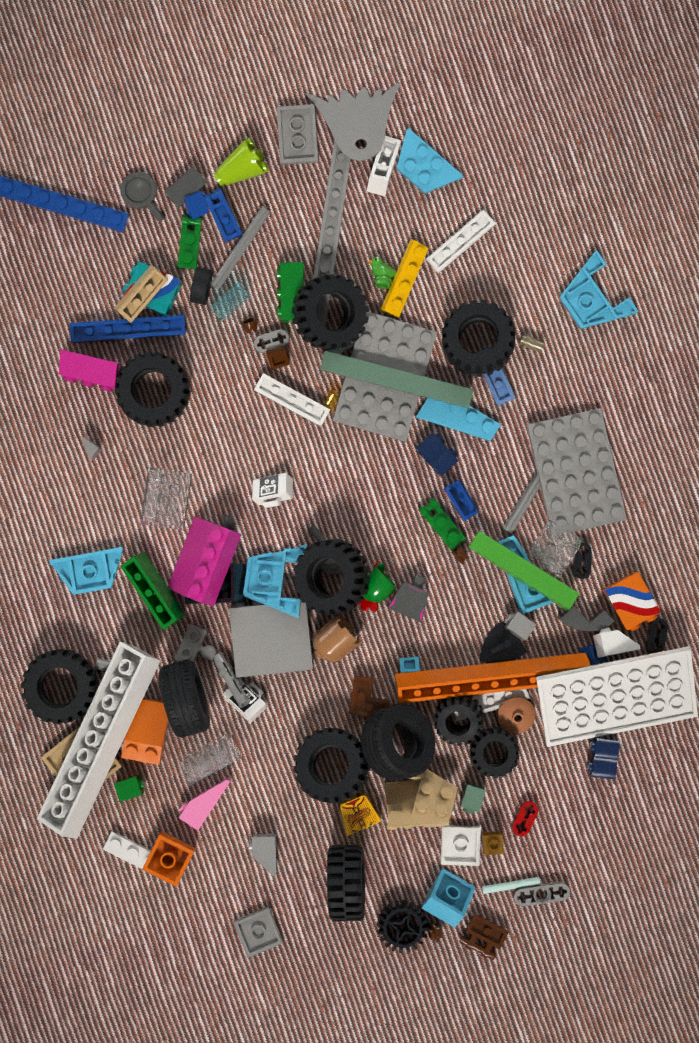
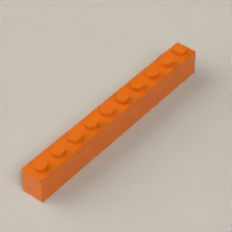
[395,653,591,703]

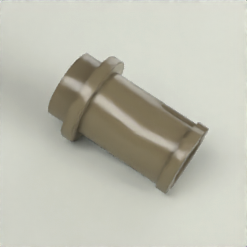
[519,334,545,353]

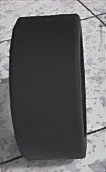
[190,267,213,305]

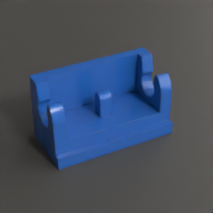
[443,479,479,522]

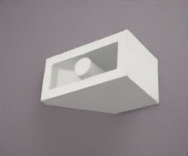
[593,628,640,658]

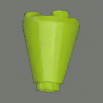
[213,137,269,186]

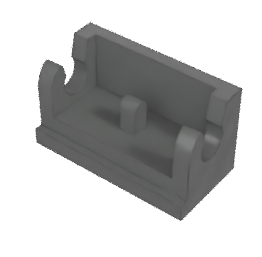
[164,166,207,208]

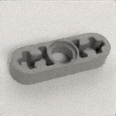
[513,882,570,906]

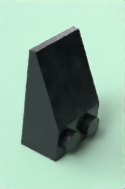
[185,563,246,604]

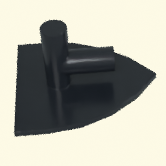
[480,620,527,663]

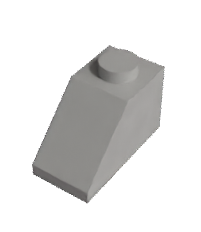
[248,833,277,876]

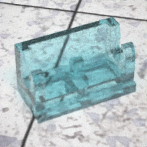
[209,282,251,321]

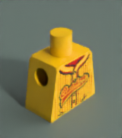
[340,792,381,836]

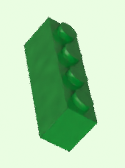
[120,552,187,630]

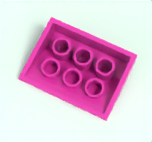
[168,517,241,607]

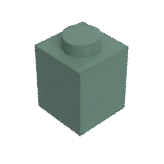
[460,782,486,814]

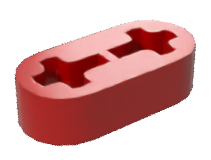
[512,801,538,837]

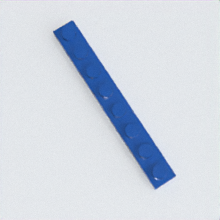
[0,176,130,233]

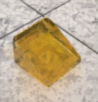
[323,389,340,413]

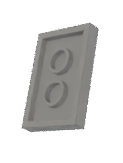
[276,104,318,165]

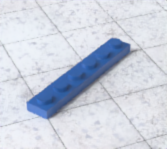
[70,315,186,343]

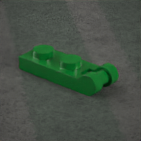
[177,215,202,270]
[418,497,466,551]

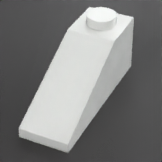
[367,136,401,196]

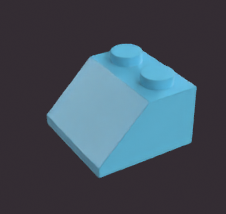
[422,868,476,928]

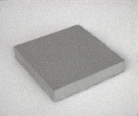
[233,906,284,958]

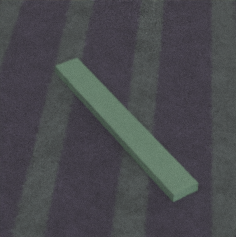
[320,351,474,409]

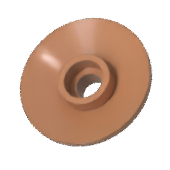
[497,697,535,734]

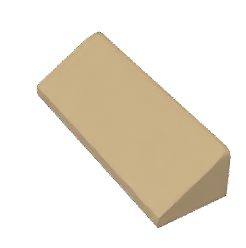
[114,265,168,323]

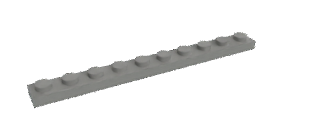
[313,139,351,328]

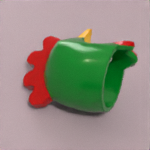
[357,561,396,612]

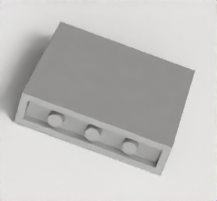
[229,597,313,678]

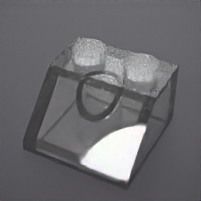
[529,520,582,578]

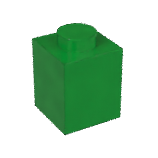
[114,774,146,802]

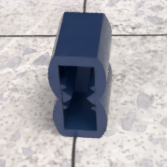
[415,433,458,477]
[587,737,620,780]

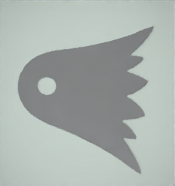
[306,82,401,161]

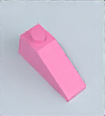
[179,777,231,830]

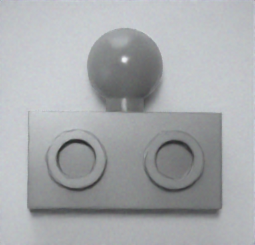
[175,623,216,663]

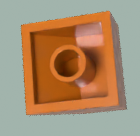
[142,831,196,887]

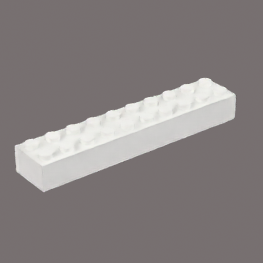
[37,642,160,839]

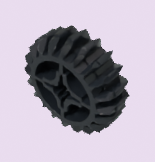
[377,899,429,953]

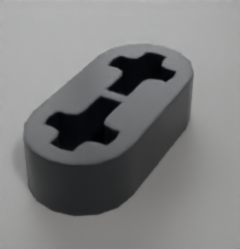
[573,543,592,579]
[646,618,668,653]

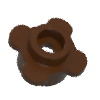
[427,922,443,943]

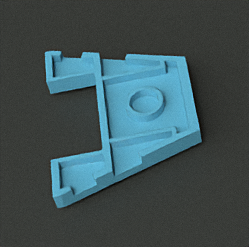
[559,250,639,329]
[243,545,307,618]

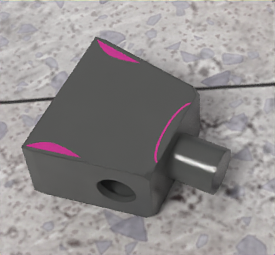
[387,574,429,622]

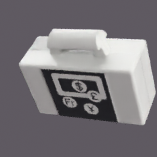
[252,473,293,508]
[223,678,266,723]

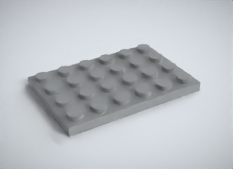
[332,312,437,442]
[526,408,627,537]

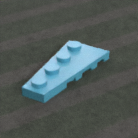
[497,535,554,614]

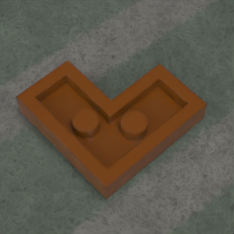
[349,675,390,717]

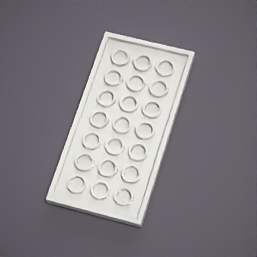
[536,646,698,747]

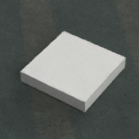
[441,825,481,866]

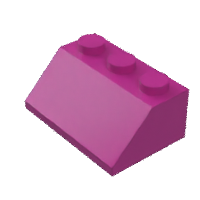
[59,349,121,392]

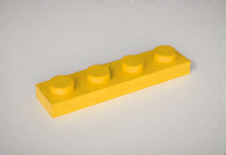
[381,240,429,318]

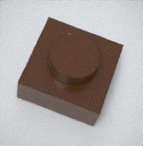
[266,345,290,370]

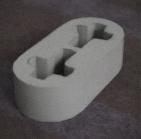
[254,329,289,354]

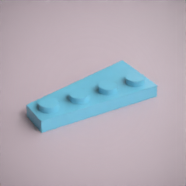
[416,398,501,441]

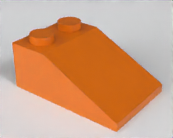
[121,698,169,765]

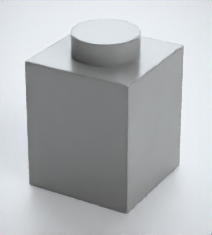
[504,611,536,641]

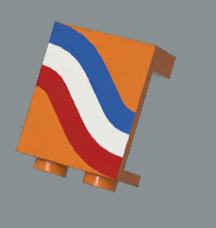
[602,571,660,632]

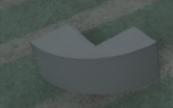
[558,606,615,631]

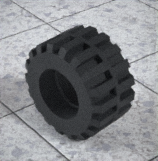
[434,695,484,746]
[470,727,520,778]

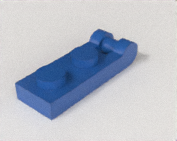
[203,187,243,243]

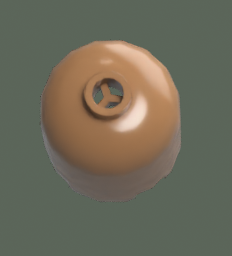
[313,613,362,662]

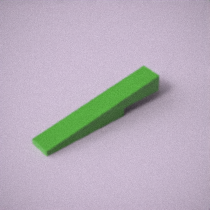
[468,531,580,610]

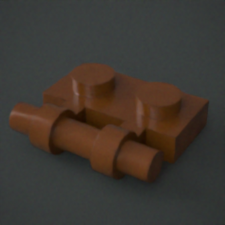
[459,913,509,960]

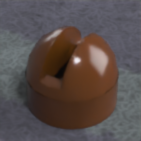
[241,318,258,334]

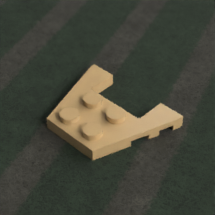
[387,770,458,830]

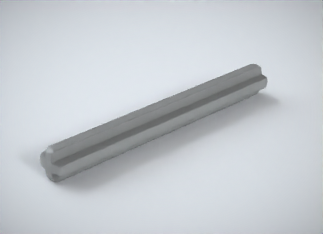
[211,207,270,290]
[503,471,540,534]

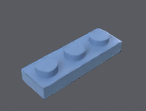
[475,346,515,407]

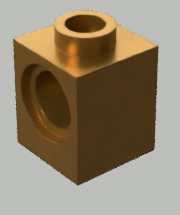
[481,831,504,856]

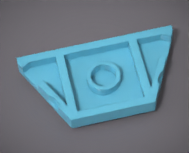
[396,128,463,194]
[49,547,123,595]

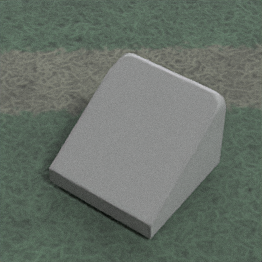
[82,437,101,461]

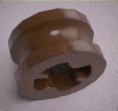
[451,546,470,565]

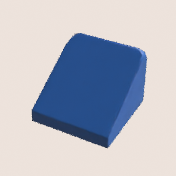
[184,190,209,219]
[580,644,607,666]

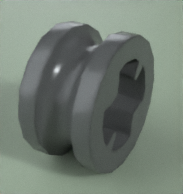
[222,513,235,530]

